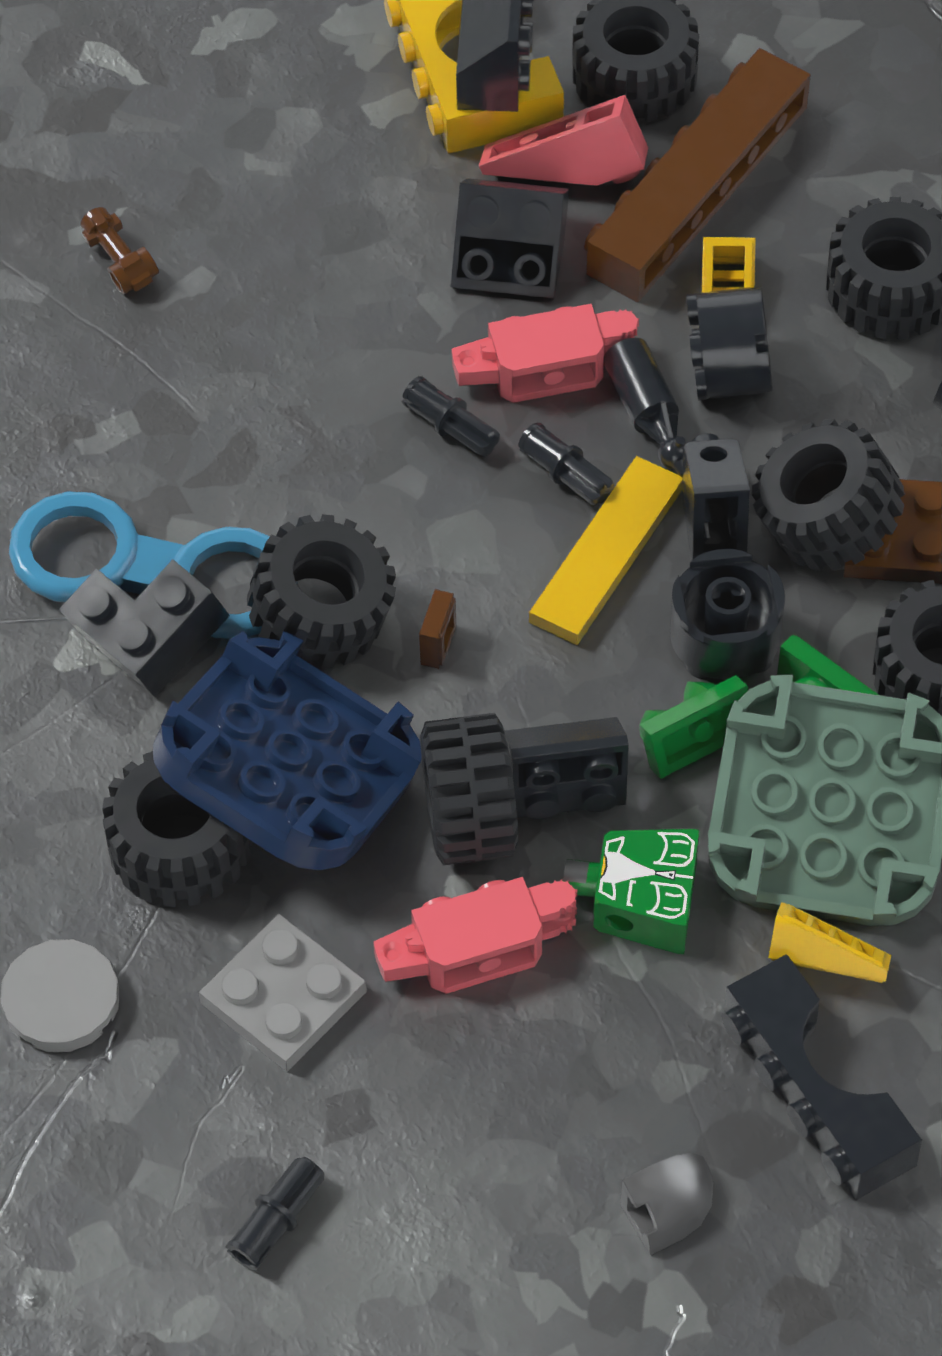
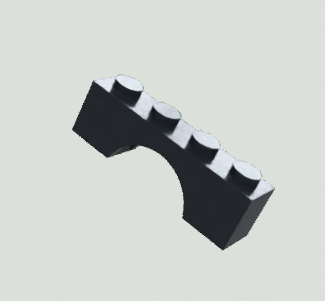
[722,954,922,1200]

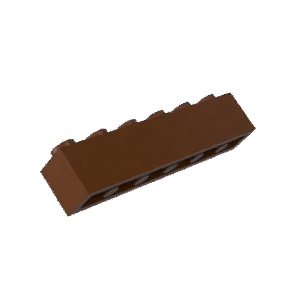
[584,48,811,303]

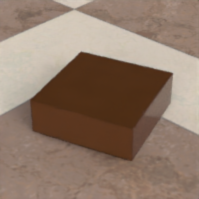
[419,589,457,669]

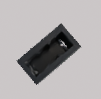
[682,433,750,561]

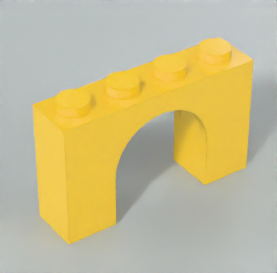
[384,0,564,154]

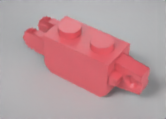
[452,304,639,403]
[373,877,577,994]

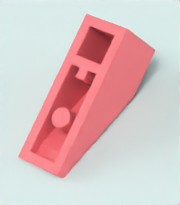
[479,95,649,186]

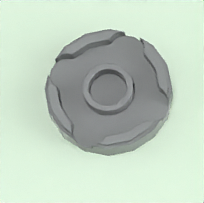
[0,939,119,1052]

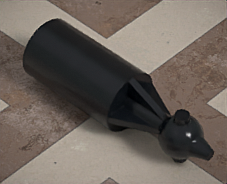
[604,338,686,477]

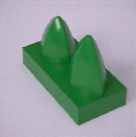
[639,675,748,779]

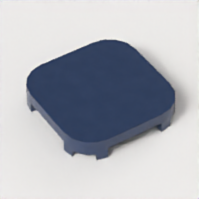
[153,631,422,870]

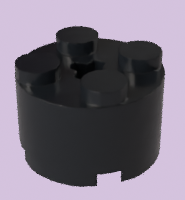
[686,287,773,401]
[670,549,785,680]

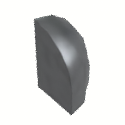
[621,1153,713,1255]

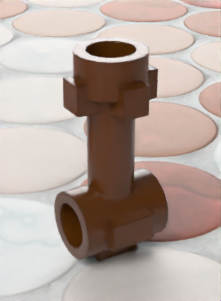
[81,207,159,295]

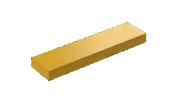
[529,456,683,645]

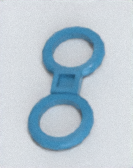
[8,491,298,639]

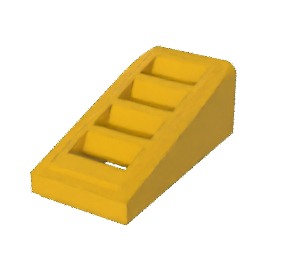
[702,237,756,293]
[768,902,891,983]

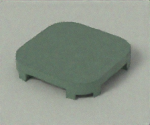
[708,675,942,926]

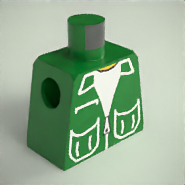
[563,829,700,954]

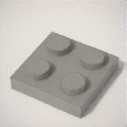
[199,914,367,1072]

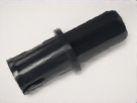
[402,376,500,456]
[518,422,614,505]
[225,1157,325,1271]

